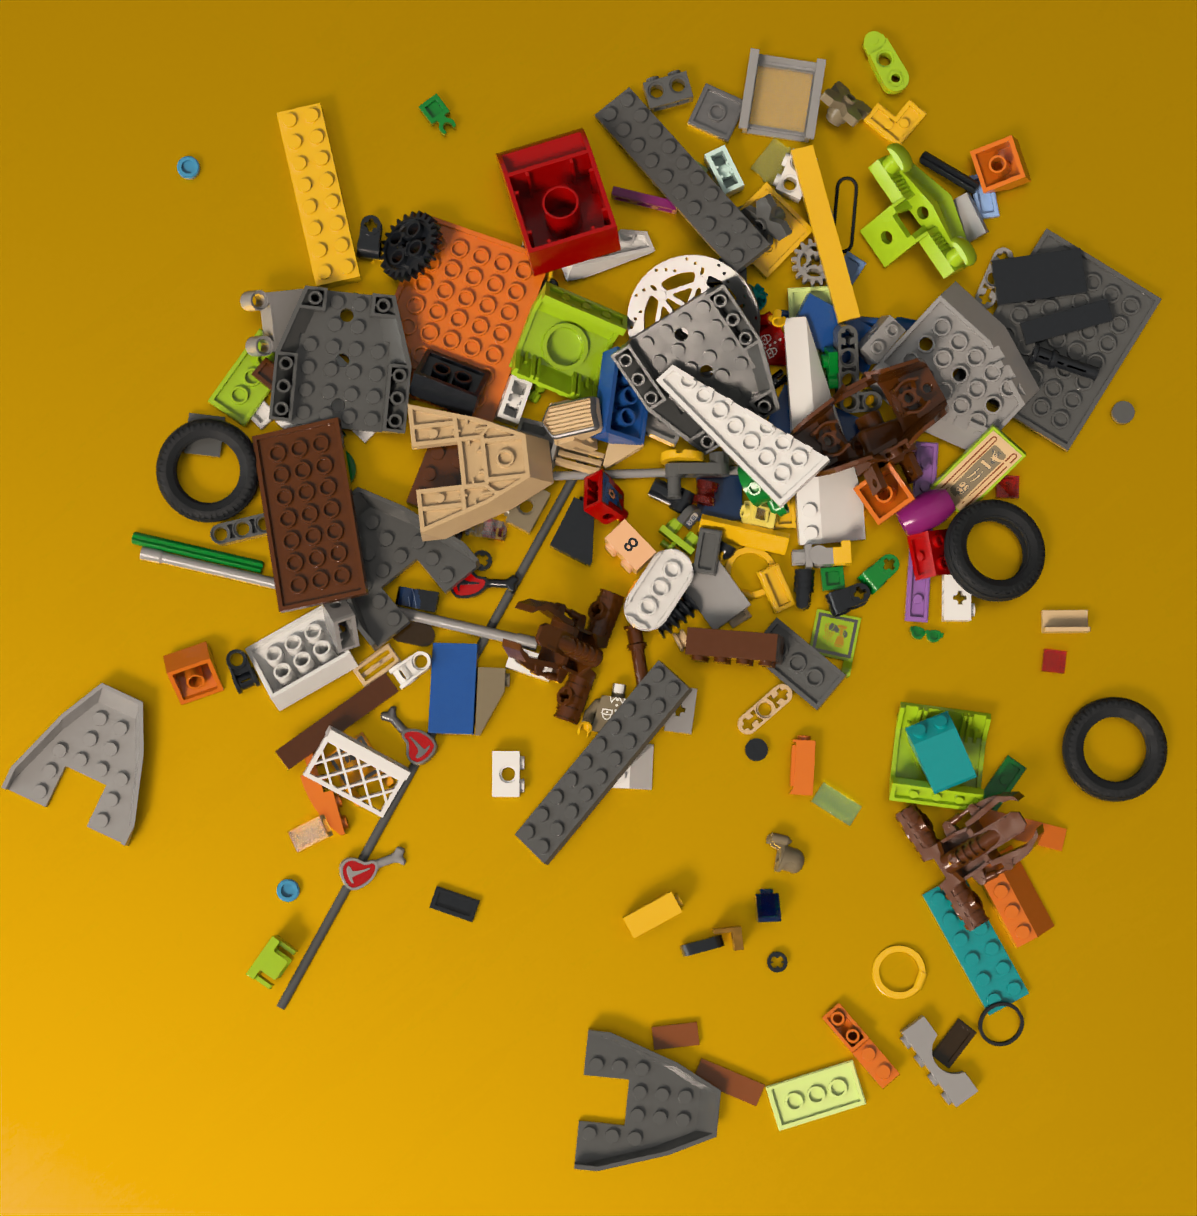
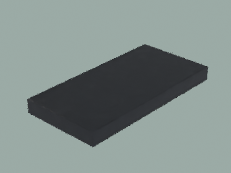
[990,248,1087,306]

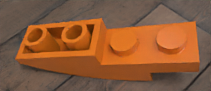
[300,753,349,835]
[822,1003,900,1089]

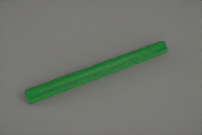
[131,532,264,573]

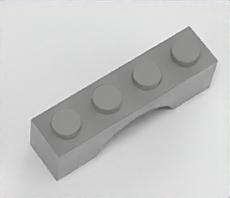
[900,1015,978,1107]

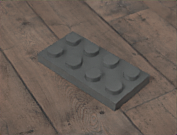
[764,617,847,710]

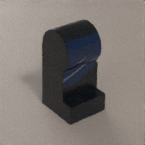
[395,586,440,614]

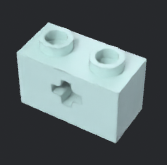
[704,145,744,197]

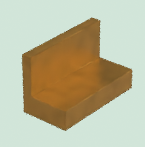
[712,926,744,951]

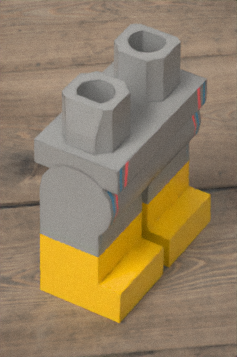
[791,540,852,569]

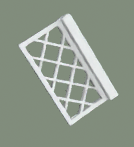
[303,725,411,818]

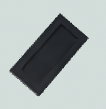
[429,886,480,922]

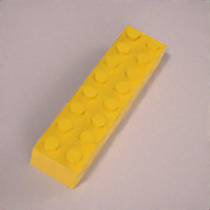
[277,103,362,289]

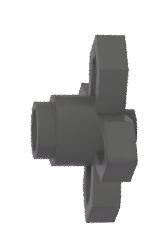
[741,194,792,246]

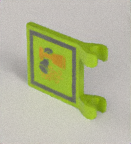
[810,609,861,678]

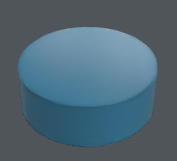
[177,156,200,180]
[276,879,300,902]

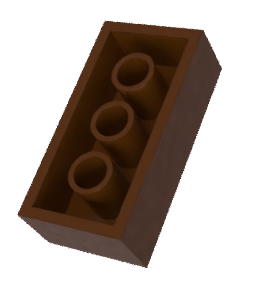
[406,445,462,509]
[685,627,784,668]

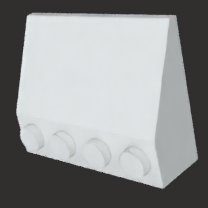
[245,605,358,711]

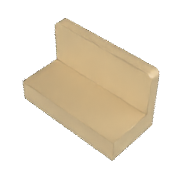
[1041,610,1091,633]

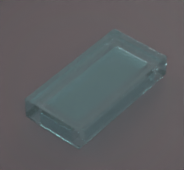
[811,782,862,826]

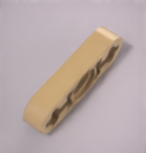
[737,684,792,735]

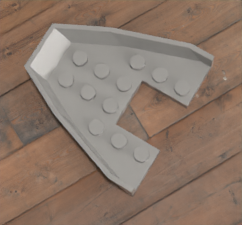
[1,683,144,846]

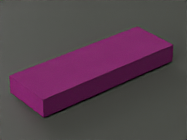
[611,186,677,214]

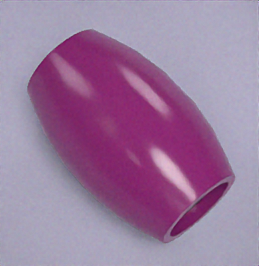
[896,488,956,535]

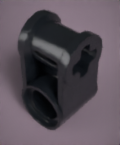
[356,215,383,260]
[825,583,870,617]
[226,649,260,694]

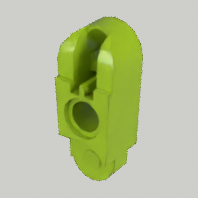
[862,31,909,95]

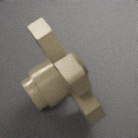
[820,81,872,127]

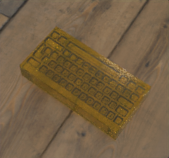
[288,814,333,853]

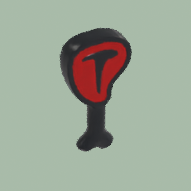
[451,572,519,599]

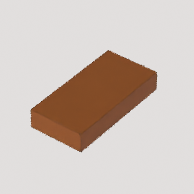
[652,1022,700,1050]

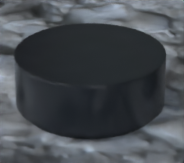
[745,738,768,761]

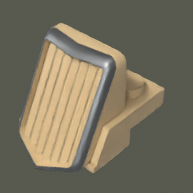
[541,396,603,452]

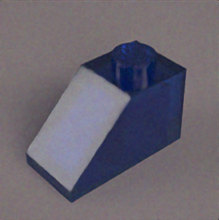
[755,889,781,922]

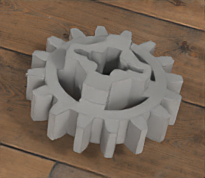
[791,238,826,287]

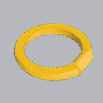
[724,547,775,601]
[872,945,928,999]

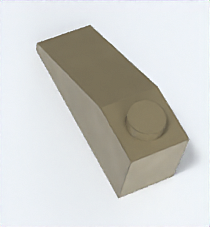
[475,667,510,736]

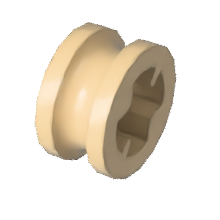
[672,629,687,652]

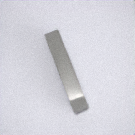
[974,247,1013,309]

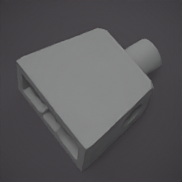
[322,599,360,653]

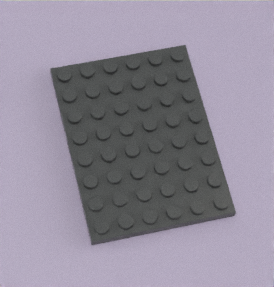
[954,228,1161,452]

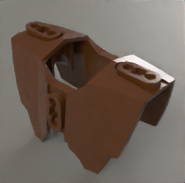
[790,358,949,477]

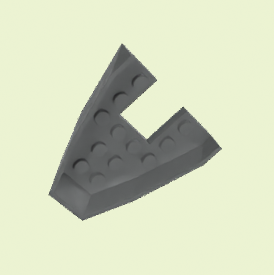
[346,487,481,651]
[574,1029,721,1171]

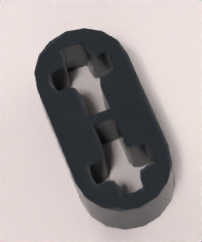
[680,934,725,957]

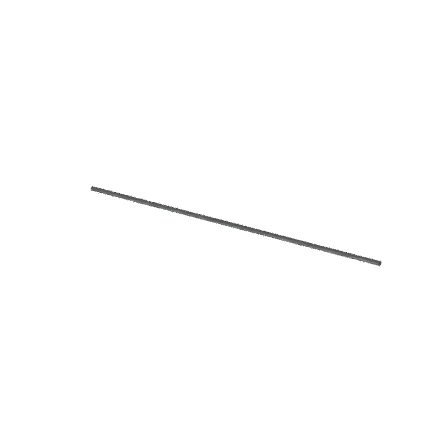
[277,439,599,1010]

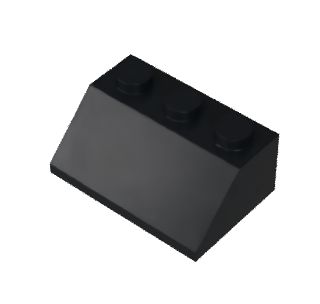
[409,348,491,416]

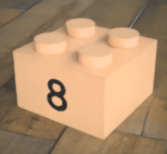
[605,519,656,574]

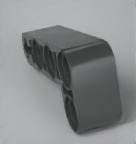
[833,323,882,413]

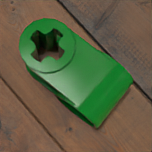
[857,554,900,595]

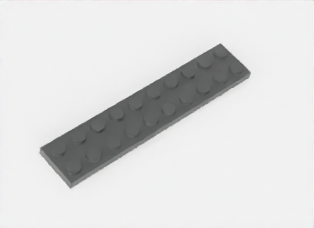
[595,87,771,273]
[515,660,692,865]

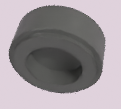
[1111,401,1135,424]

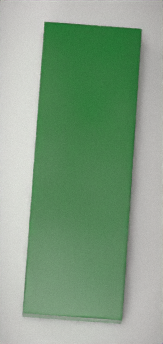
[983,755,1027,811]

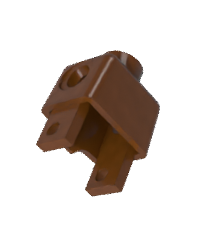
[849,410,923,496]

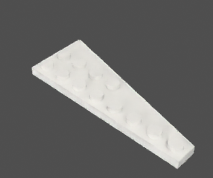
[656,365,830,508]

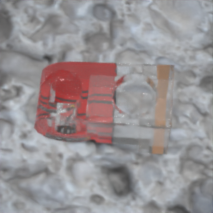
[464,518,509,541]

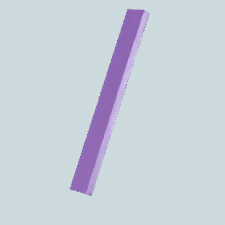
[904,441,938,623]

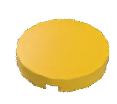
[661,449,705,465]

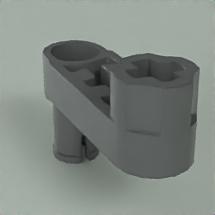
[665,451,730,500]

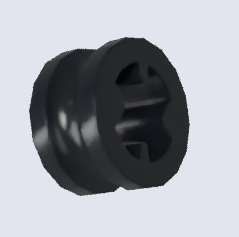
[474,550,492,571]
[767,951,788,973]

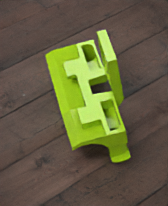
[860,143,977,279]

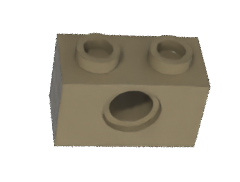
[504,490,551,535]

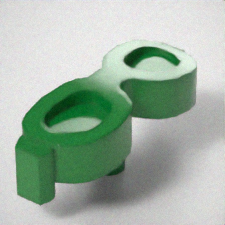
[909,626,944,643]

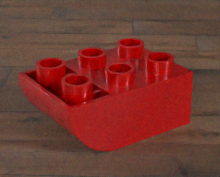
[496,128,621,276]

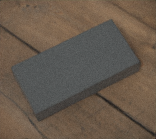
[693,527,723,576]

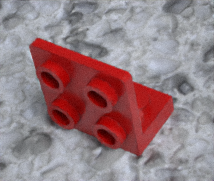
[907,529,951,581]

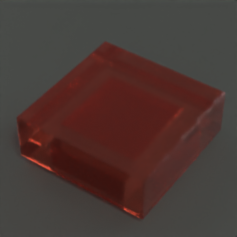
[1041,649,1067,674]

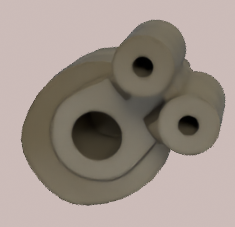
[766,832,805,874]

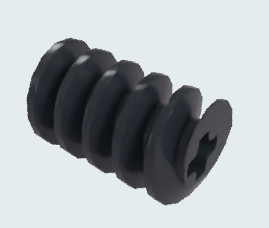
[657,592,701,639]

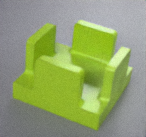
[246,935,298,989]

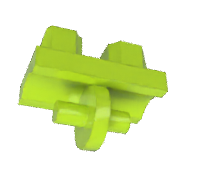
[659,518,698,557]

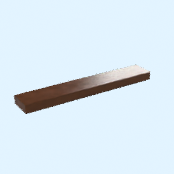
[275,673,398,771]

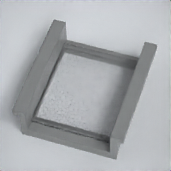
[738,48,826,143]

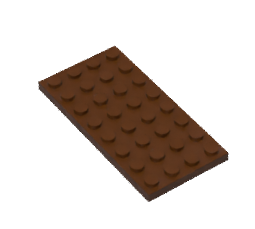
[252,417,369,613]

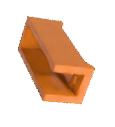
[789,735,816,796]

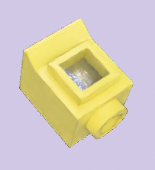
[740,501,776,529]

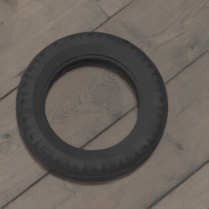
[156,418,259,523]
[944,499,1045,602]
[1062,697,1167,802]

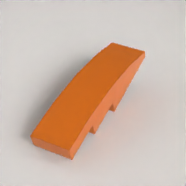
[979,810,1067,851]

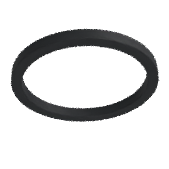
[978,1002,1024,1046]

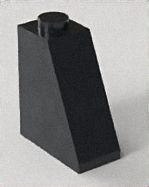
[550,496,594,567]

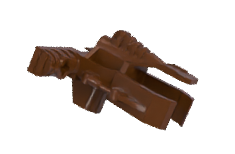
[502,588,624,725]
[895,791,1044,931]

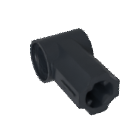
[648,478,696,514]

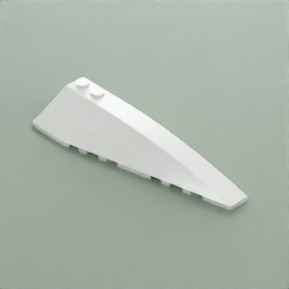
[784,317,866,545]

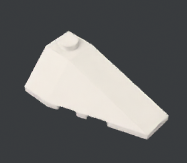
[562,229,655,281]

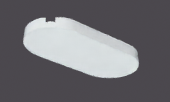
[624,549,694,631]

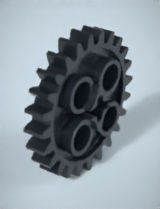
[379,211,443,282]

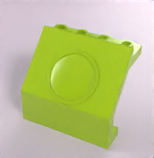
[509,281,628,400]
[889,702,991,810]

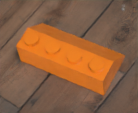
[981,845,1054,948]

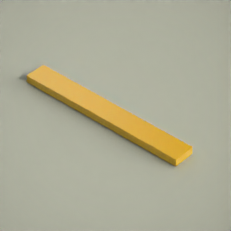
[790,145,861,324]

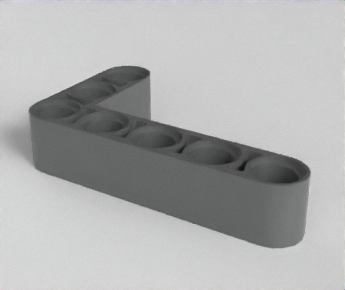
[210,513,267,546]

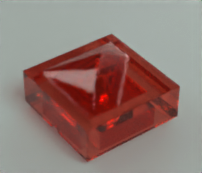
[995,475,1019,499]

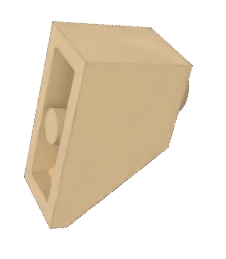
[603,443,644,470]

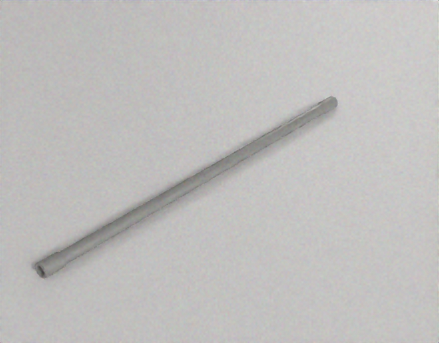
[140,546,538,651]

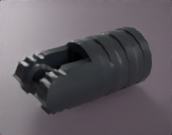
[794,569,815,611]

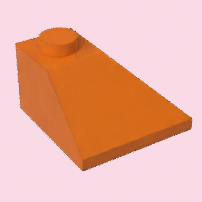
[853,462,916,525]

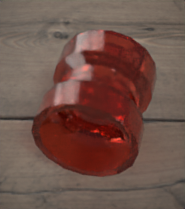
[692,479,719,507]

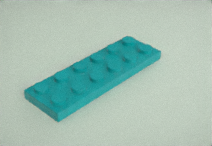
[922,880,1029,1016]

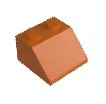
[970,135,1031,194]
[163,641,224,705]

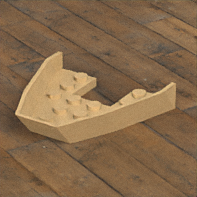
[408,404,554,541]

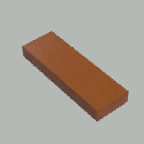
[695,1058,765,1106]

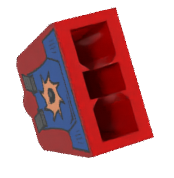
[583,469,628,524]

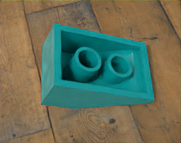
[905,711,977,794]

